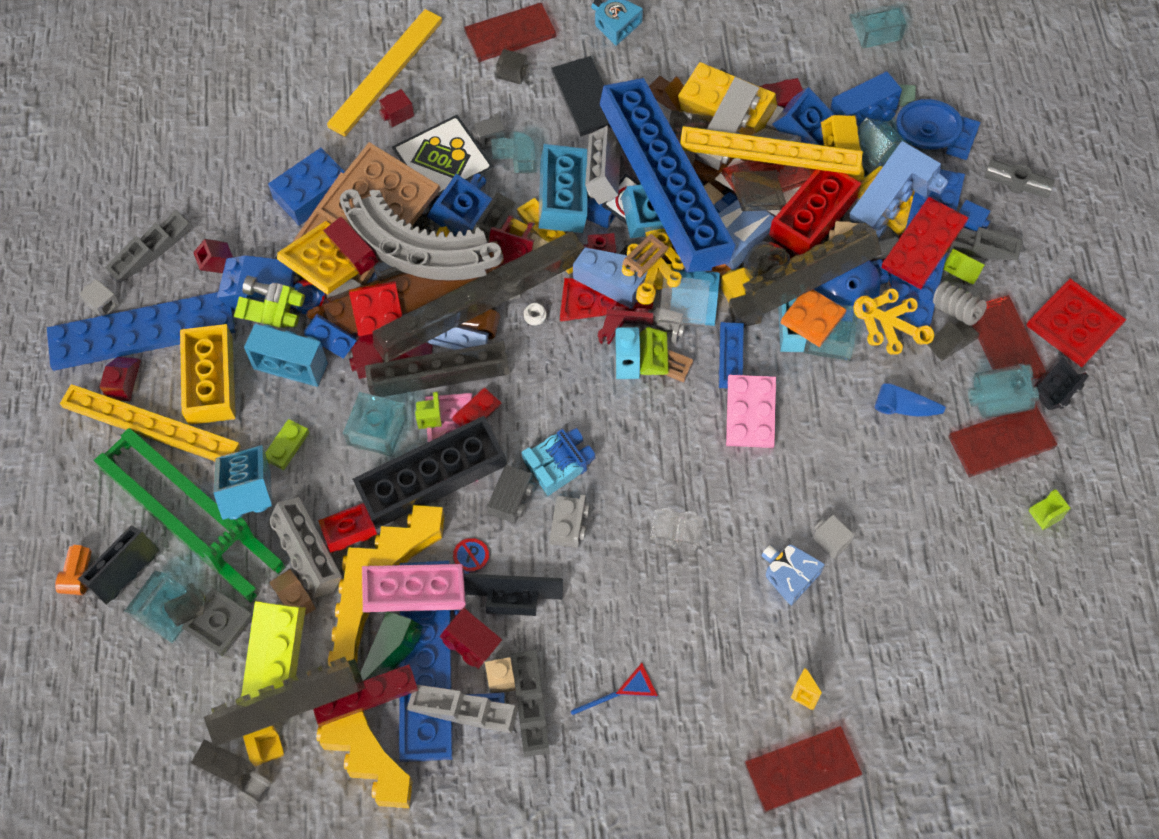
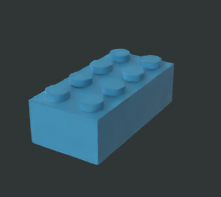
[538,144,587,233]
[213,445,272,520]

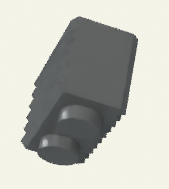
[487,464,535,523]

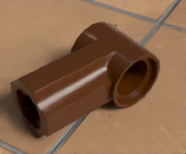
[453,308,501,339]

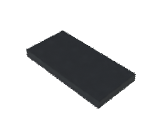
[551,56,611,137]

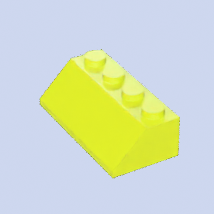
[240,601,306,712]

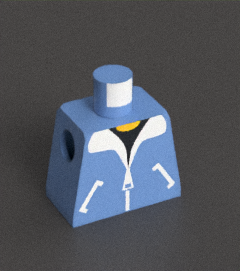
[761,545,825,606]

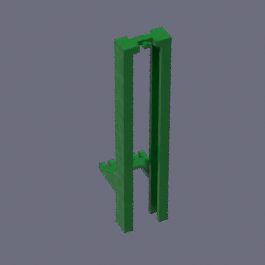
[93,428,285,603]

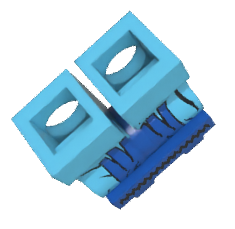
[521,428,596,496]

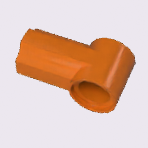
[55,545,92,596]

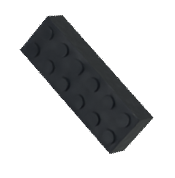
[352,416,507,529]

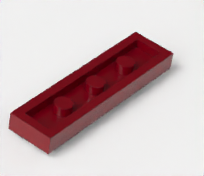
[310,664,418,727]

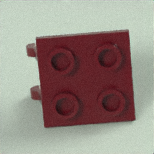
[489,215,535,281]
[598,306,653,345]

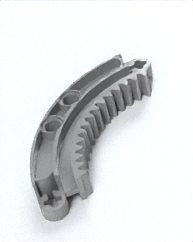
[340,189,503,280]

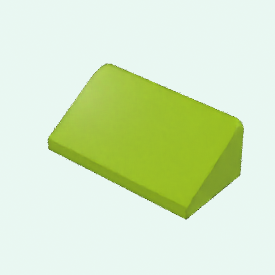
[639,327,669,375]

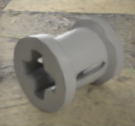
[237,771,272,807]

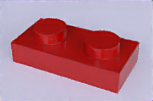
[452,387,501,427]

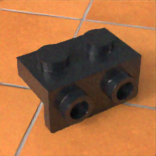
[1031,357,1089,410]

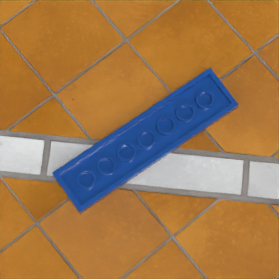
[886,169,965,327]
[46,292,236,371]
[399,561,453,762]

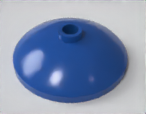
[896,99,963,150]
[813,251,880,320]

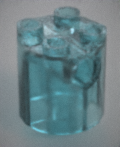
[968,364,1039,419]

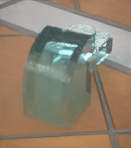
[492,132,536,173]

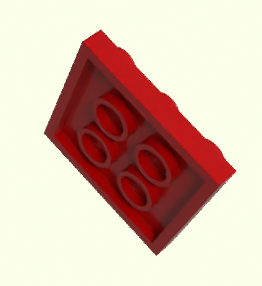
[1026,278,1127,368]

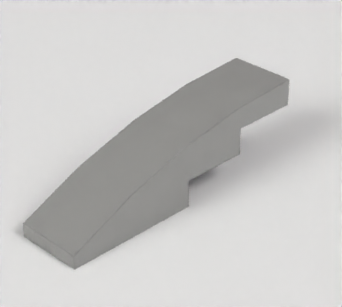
[407,685,518,733]

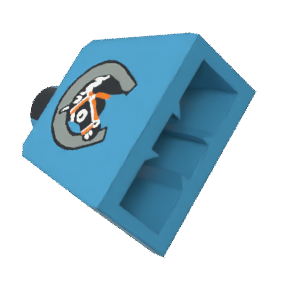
[591,0,643,46]

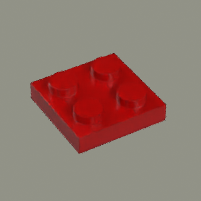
[349,281,405,336]
[318,503,377,553]

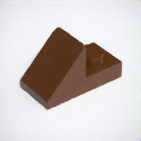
[649,76,684,115]

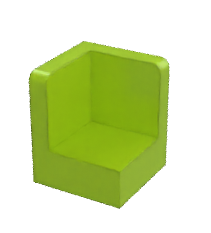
[943,249,985,284]
[415,392,442,429]
[1028,489,1070,530]

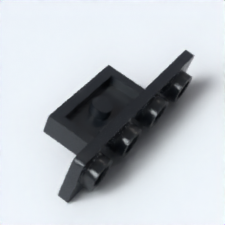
[463,574,563,616]

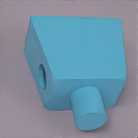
[615,327,640,379]

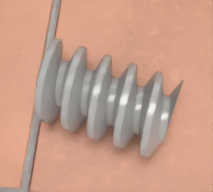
[933,281,987,325]

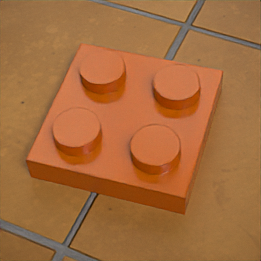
[781,286,846,347]

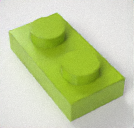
[265,419,310,470]

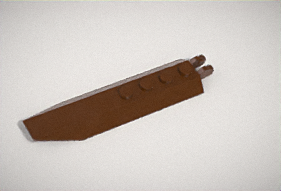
[307,241,504,334]

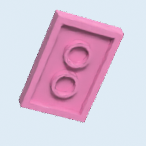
[726,375,776,448]

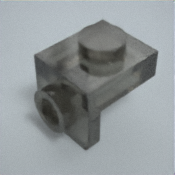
[164,583,206,627]

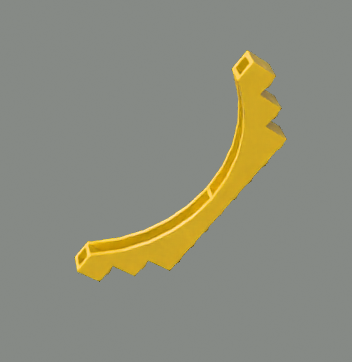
[317,505,445,808]

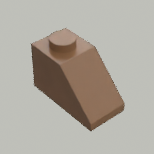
[269,569,316,616]

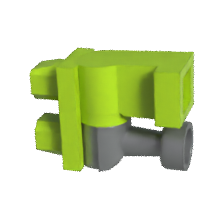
[234,275,305,328]

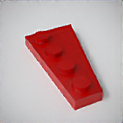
[560,278,655,322]

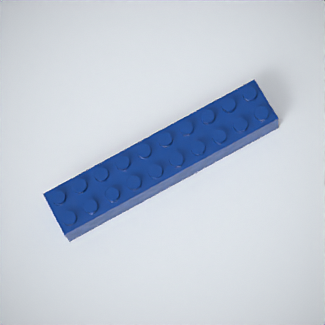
[600,78,736,273]

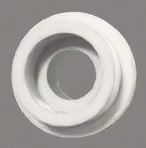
[524,303,546,326]

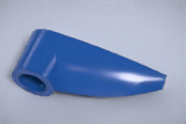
[875,384,946,416]

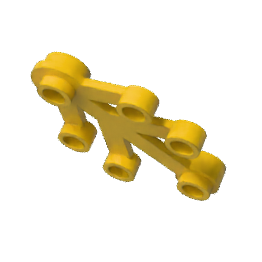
[622,232,685,304]
[853,289,934,355]

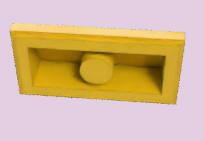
[791,668,822,710]

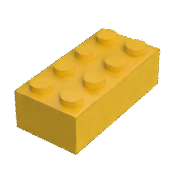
[678,62,777,136]
[180,324,236,425]

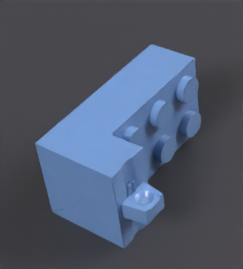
[850,141,948,240]

